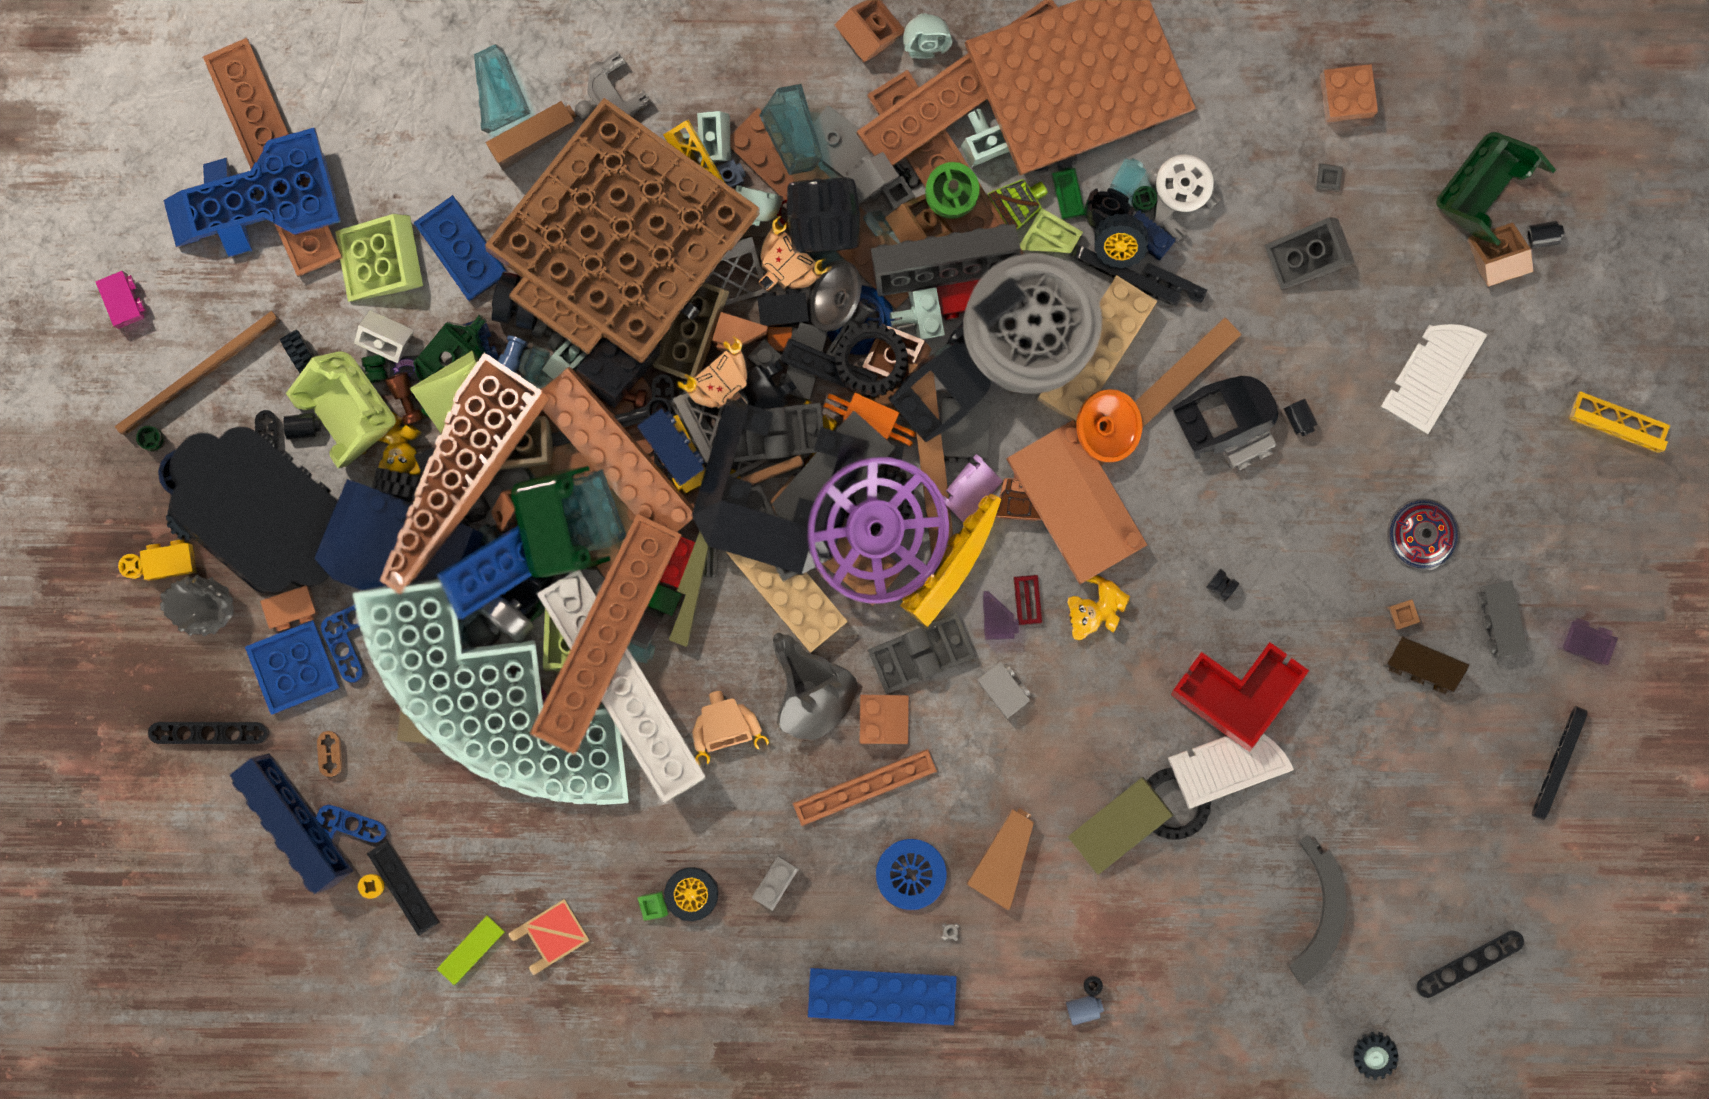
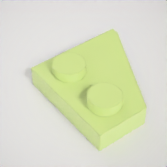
[1020,208,1083,253]

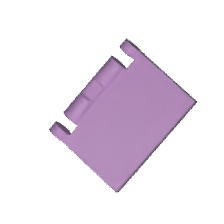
[942,454,1003,523]

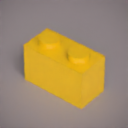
[140,539,197,581]

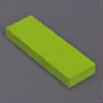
[437,915,505,985]

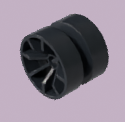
[491,271,538,330]

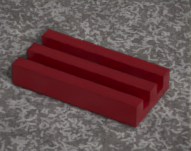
[1013,575,1042,625]

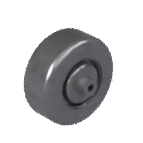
[477,596,534,642]

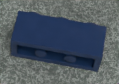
[637,409,705,487]

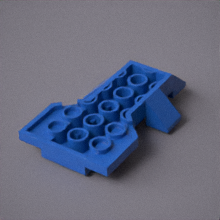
[163,127,341,257]

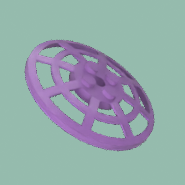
[808,457,949,603]

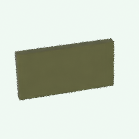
[1068,777,1174,875]

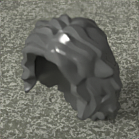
[160,574,234,637]

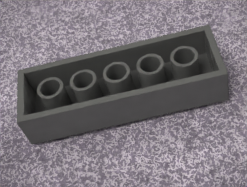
[871,224,1021,297]

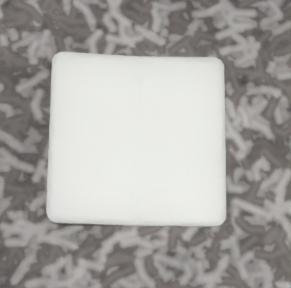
[559,578,579,598]

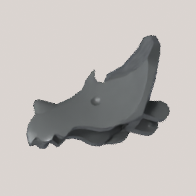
[773,633,858,740]

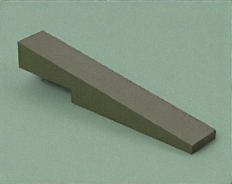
[669,532,710,647]

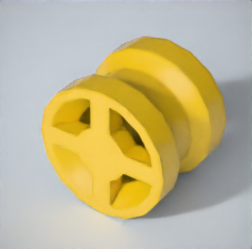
[118,554,143,579]
[358,874,384,899]

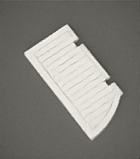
[1381,324,1487,435]
[1168,734,1294,809]

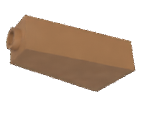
[485,101,577,171]
[966,808,1034,910]

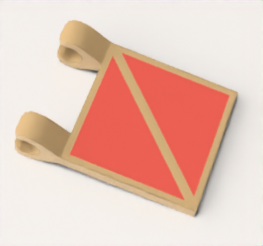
[509,899,590,975]

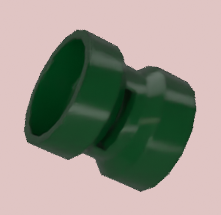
[1131,186,1157,213]
[361,355,388,383]
[136,426,165,452]

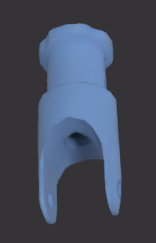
[498,335,528,374]

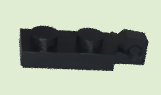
[1142,263,1207,303]

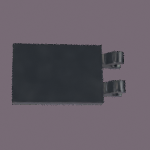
[706,360,797,425]

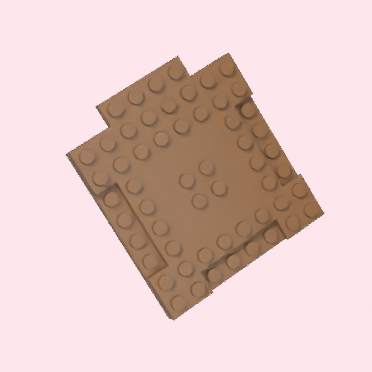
[485,98,760,363]

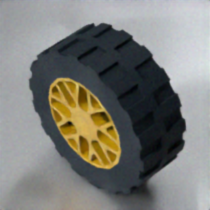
[1094,214,1148,268]
[664,867,718,922]

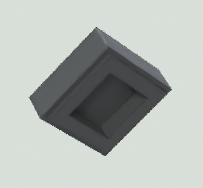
[1315,163,1343,192]

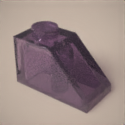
[982,591,1019,640]

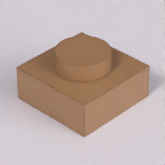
[1388,599,1420,630]

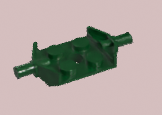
[412,315,487,400]

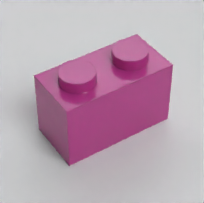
[95,271,146,329]

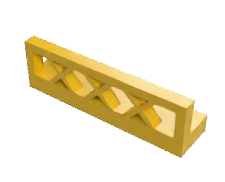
[663,119,726,184]
[1569,391,1670,453]

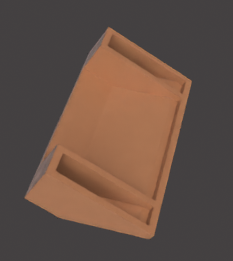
[1006,420,1147,584]

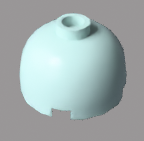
[903,13,952,59]
[736,185,783,226]

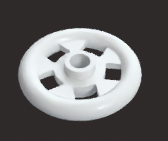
[1156,154,1214,212]

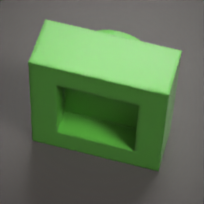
[637,891,669,921]

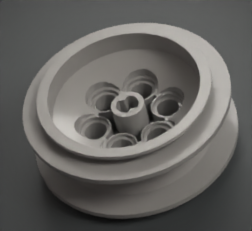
[963,254,1102,394]

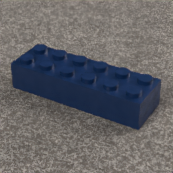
[229,753,353,894]

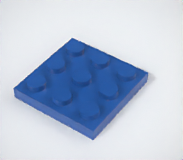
[245,620,340,715]

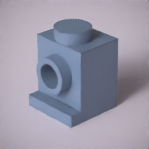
[711,159,746,189]

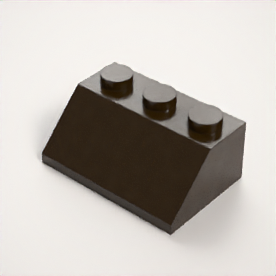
[1383,636,1470,695]

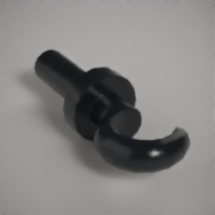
[894,162,920,189]

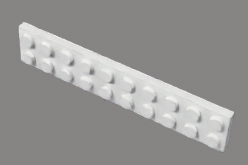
[537,570,706,804]

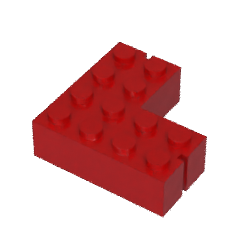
[1171,642,1310,752]

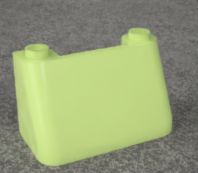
[286,351,396,468]

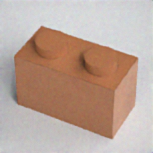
[260,586,319,632]

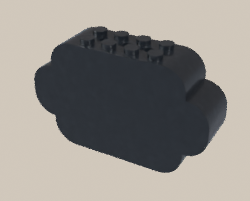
[169,427,337,594]

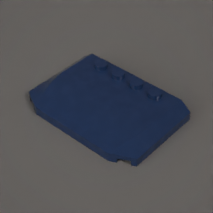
[314,479,484,591]

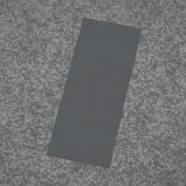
[771,411,895,520]

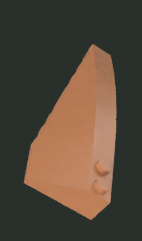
[380,353,549,595]

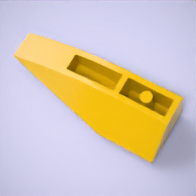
[900,493,1001,627]

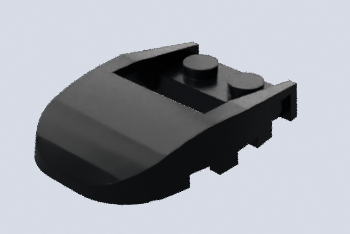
[888,342,992,442]
[1172,376,1278,459]

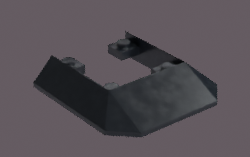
[692,398,868,574]

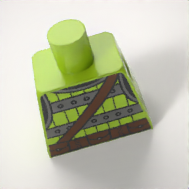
[987,179,1048,231]

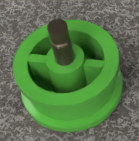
[925,162,979,219]

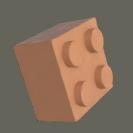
[1320,64,1378,123]

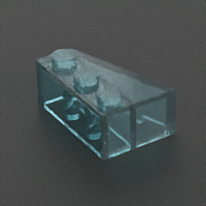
[474,44,531,134]
[759,84,822,175]

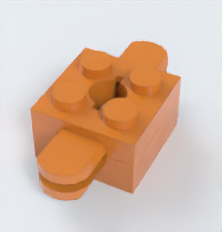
[823,393,916,447]

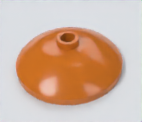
[1076,389,1142,462]

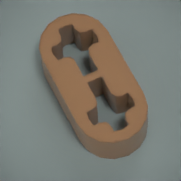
[317,731,342,777]

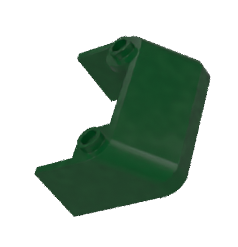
[1436,132,1556,246]
[511,466,611,578]

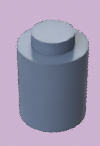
[1066,995,1104,1026]

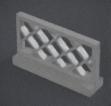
[705,237,767,305]
[670,393,768,478]

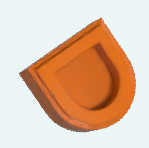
[768,327,792,352]

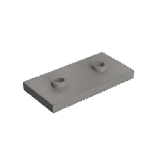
[799,105,904,202]

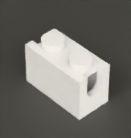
[354,310,414,363]

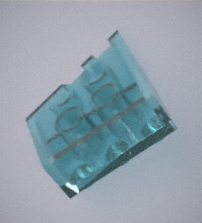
[561,469,626,551]

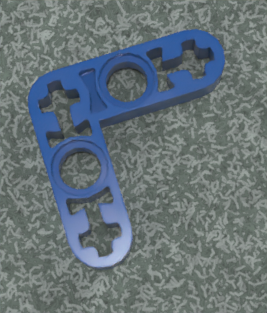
[321,605,364,683]
[316,805,387,843]

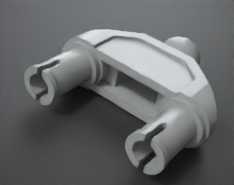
[575,50,652,119]
[1148,168,1222,243]

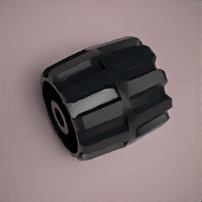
[787,177,860,253]

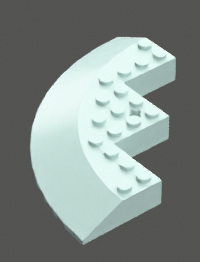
[353,579,629,805]

